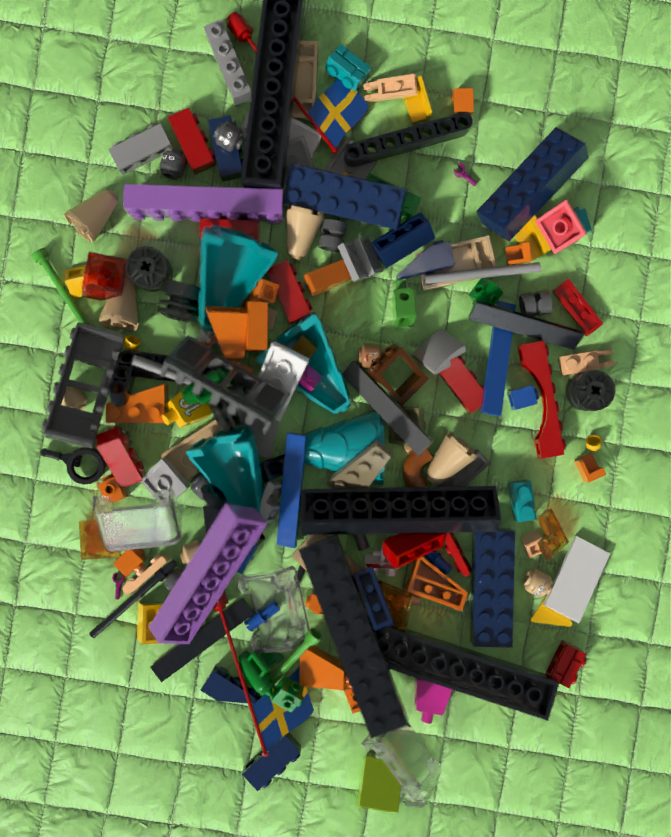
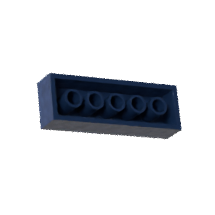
[477,127,589,242]
[283,164,408,229]
[470,528,515,648]

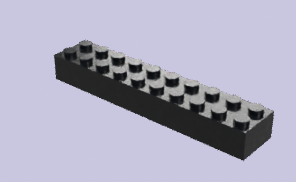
[241,0,305,189]
[301,486,501,535]
[299,534,409,739]
[375,625,559,721]

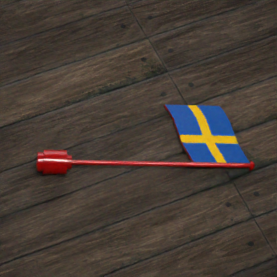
[226,12,369,154]
[212,590,314,757]

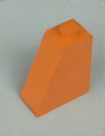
[304,259,352,298]
[244,298,268,352]
[205,306,248,361]
[299,645,350,691]

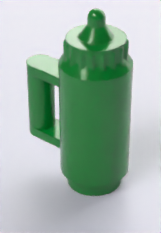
[181,368,230,405]
[238,650,275,698]

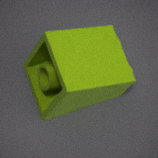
[355,753,404,813]

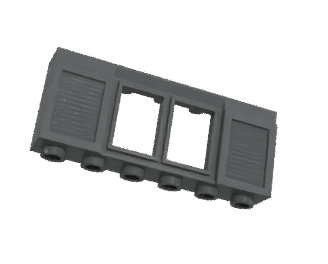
[41,322,124,449]
[160,335,290,436]

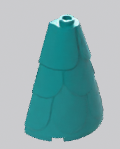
[198,226,278,331]
[255,312,351,414]
[304,410,385,486]
[185,426,265,513]

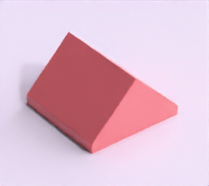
[535,199,587,254]

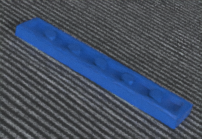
[481,301,516,417]
[277,432,307,548]

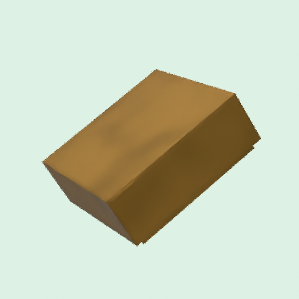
[292,335,318,359]

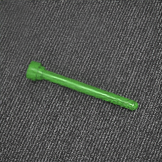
[31,248,90,325]
[271,628,322,685]

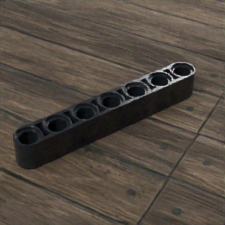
[344,112,473,167]

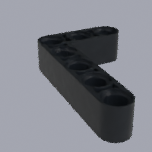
[109,350,213,406]

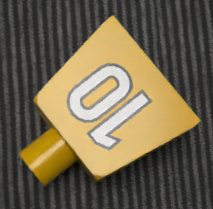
[162,389,212,428]

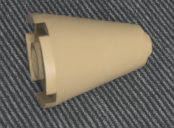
[63,189,118,243]
[286,204,325,260]
[99,276,139,331]
[426,431,478,485]

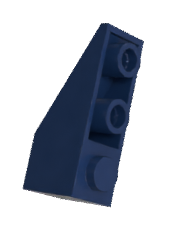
[200,666,261,704]

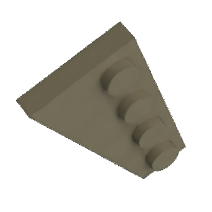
[327,441,392,489]

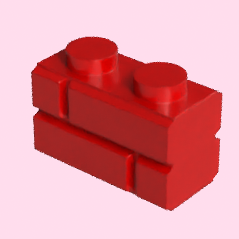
[545,640,586,688]

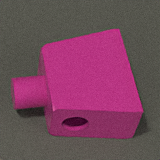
[414,678,452,724]

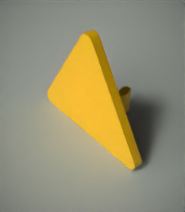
[531,595,572,627]

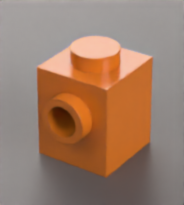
[97,474,128,505]
[113,545,146,577]

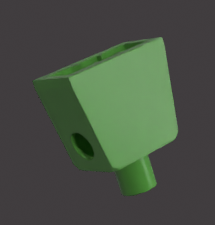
[392,280,416,328]

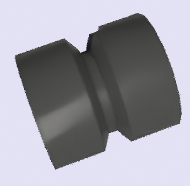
[318,219,347,252]
[519,289,553,317]

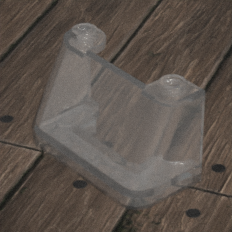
[93,488,182,552]
[237,566,310,653]
[361,724,442,807]

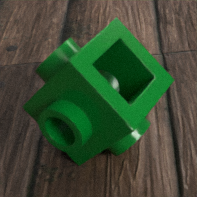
[468,278,503,305]
[271,676,304,712]

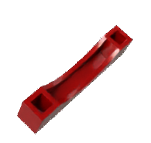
[517,341,566,459]

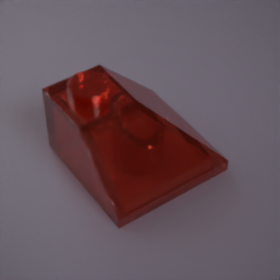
[82,252,127,301]

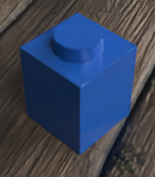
[507,385,539,410]

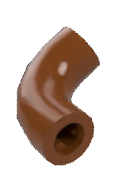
[403,449,433,487]

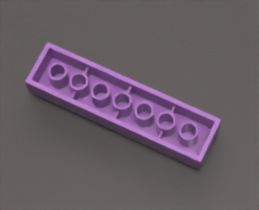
[123,184,284,225]
[149,503,267,644]

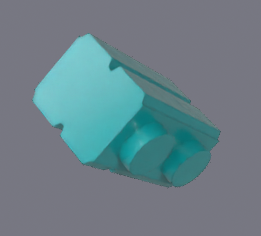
[325,44,371,92]
[508,480,537,522]

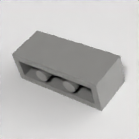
[108,124,173,175]

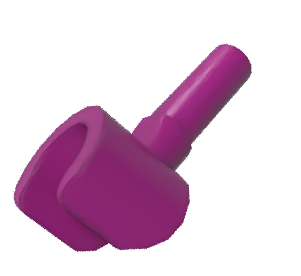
[454,163,477,186]
[112,573,126,599]

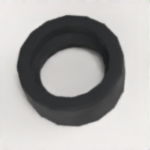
[66,447,105,485]

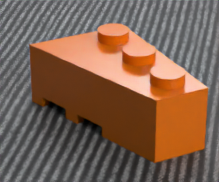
[106,384,169,423]
[404,557,468,611]

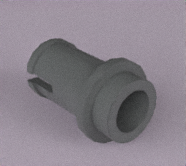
[351,534,370,551]

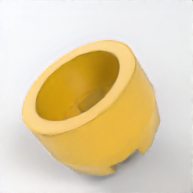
[124,335,141,351]
[586,435,602,451]

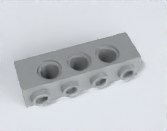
[203,19,251,107]

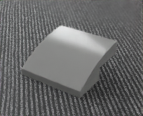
[338,237,384,282]
[412,329,466,375]
[260,481,282,523]

